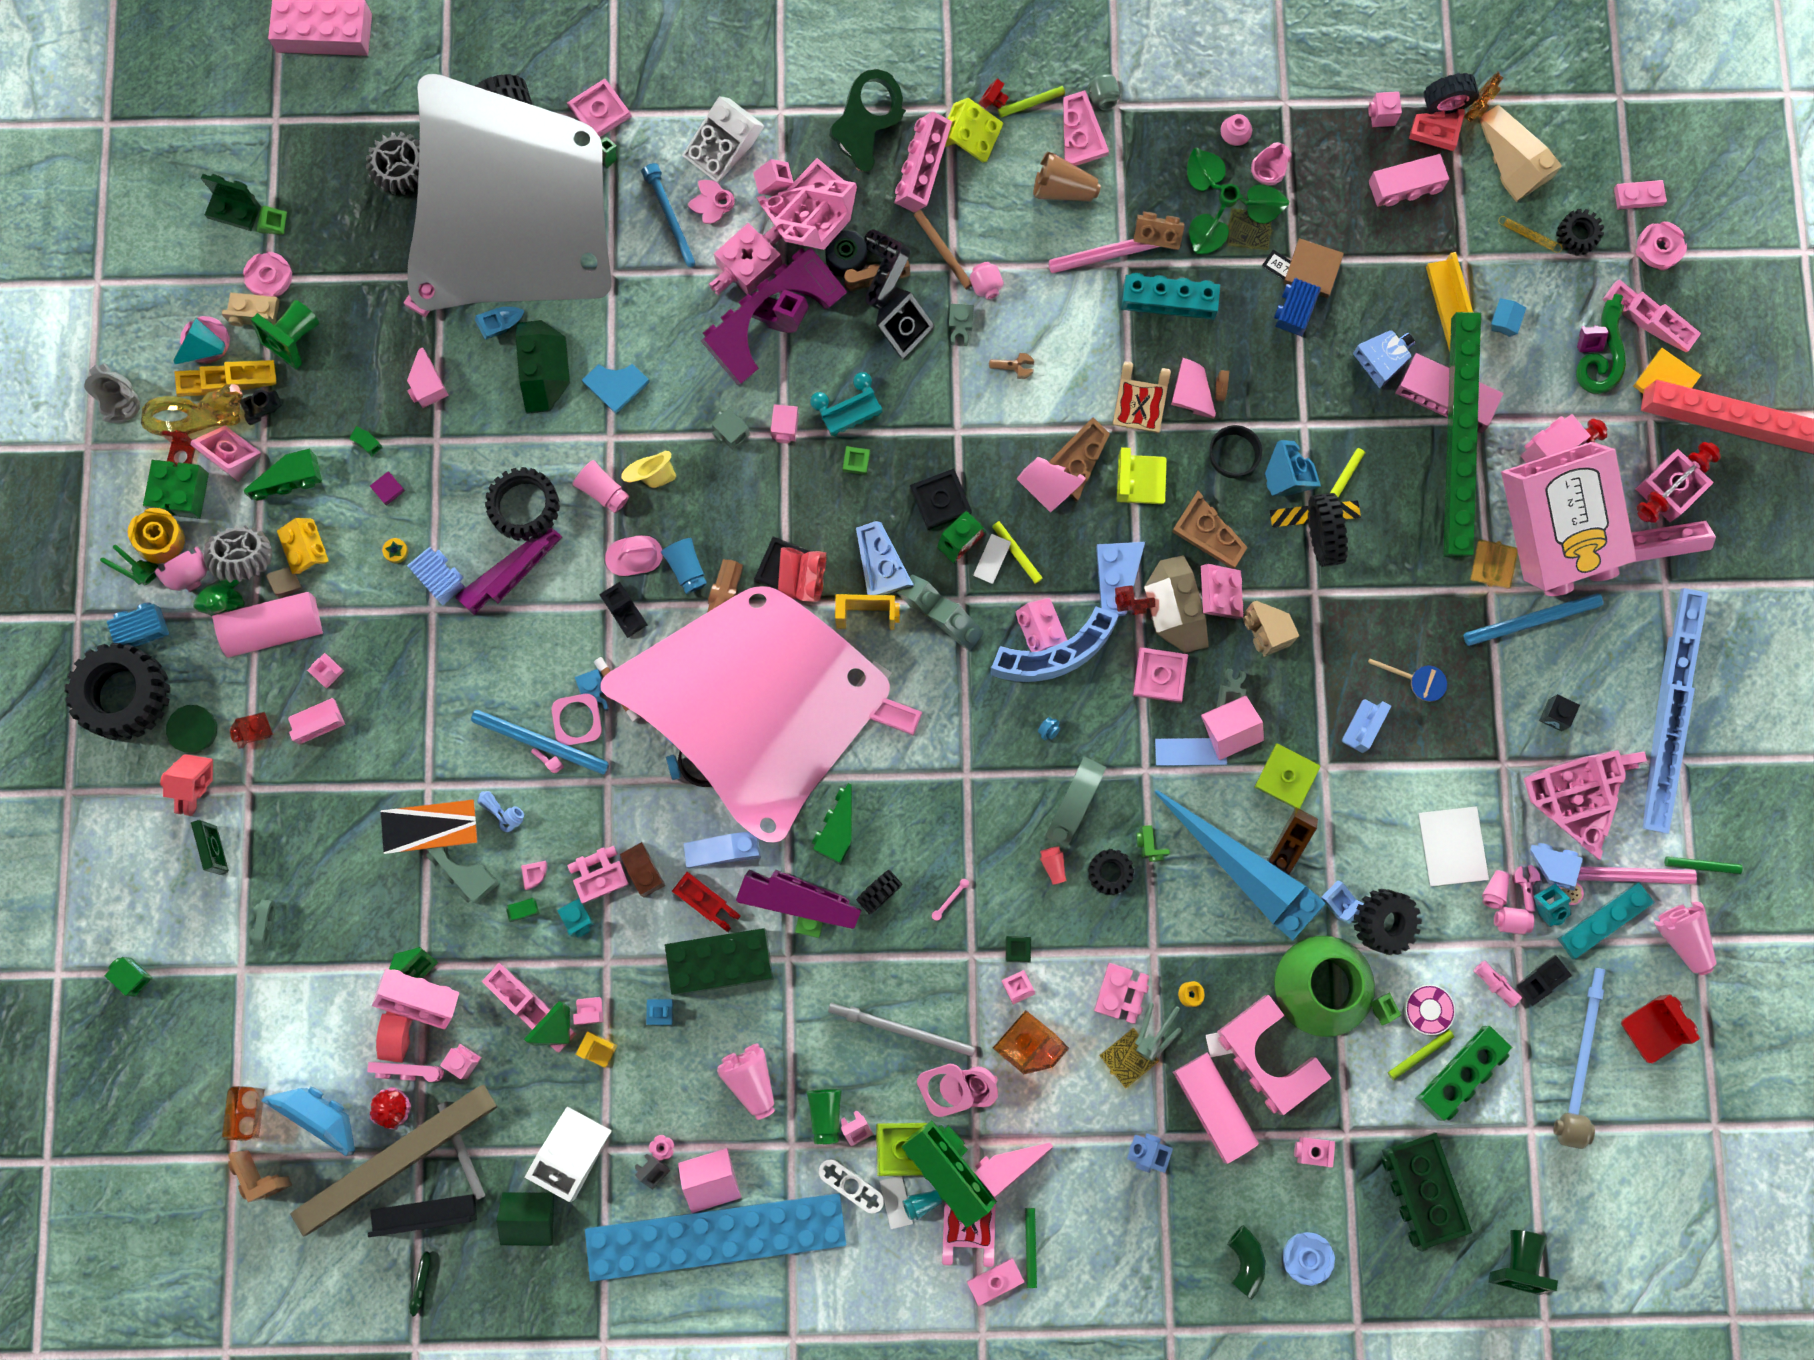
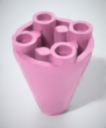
[717,1043,775,1120]

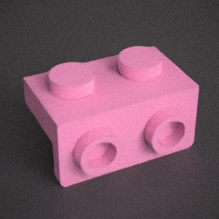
[1016,598,1068,652]

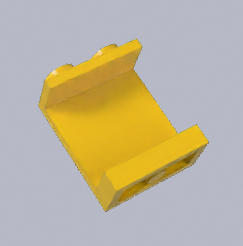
[835,594,900,630]

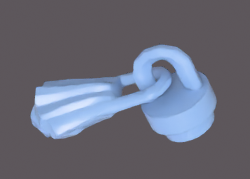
[477,791,524,832]

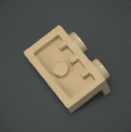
[222,292,280,327]

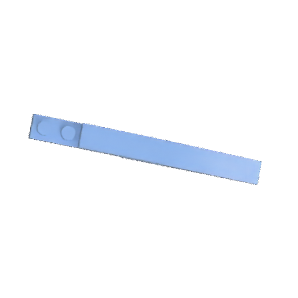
[1643,588,1708,834]

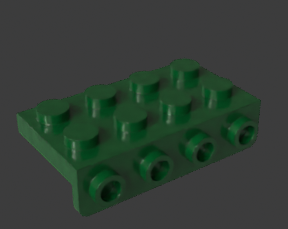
[1381,1132,1473,1252]

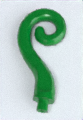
[1576,294,1626,394]

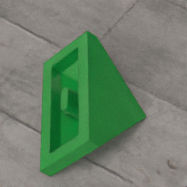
[389,947,438,978]
[524,1001,570,1046]

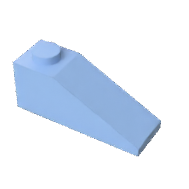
[684,831,761,868]

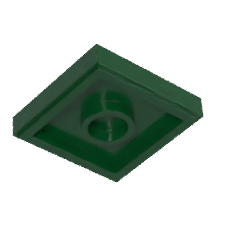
[191,820,229,875]

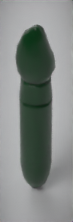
[409,1251,431,1317]

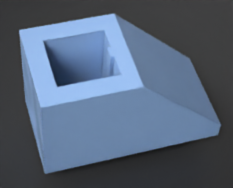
[1530,843,1583,891]

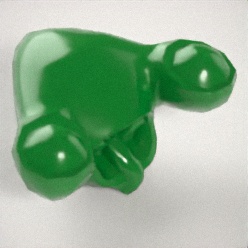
[193,579,245,616]

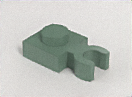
[949,303,974,346]
[1216,668,1247,708]

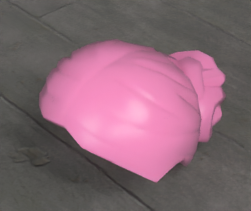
[1251,143,1291,186]

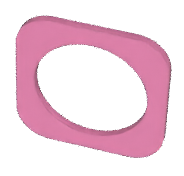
[551,694,602,746]
[917,1064,974,1117]

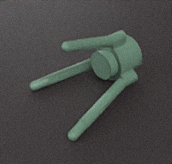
[1135,1002,1181,1062]

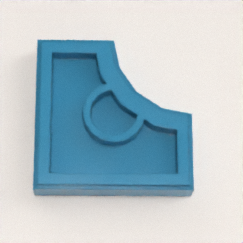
[582,364,650,414]

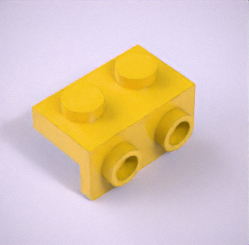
[277,518,329,574]

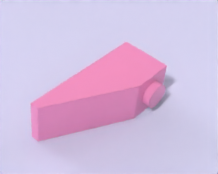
[974,1142,1053,1198]

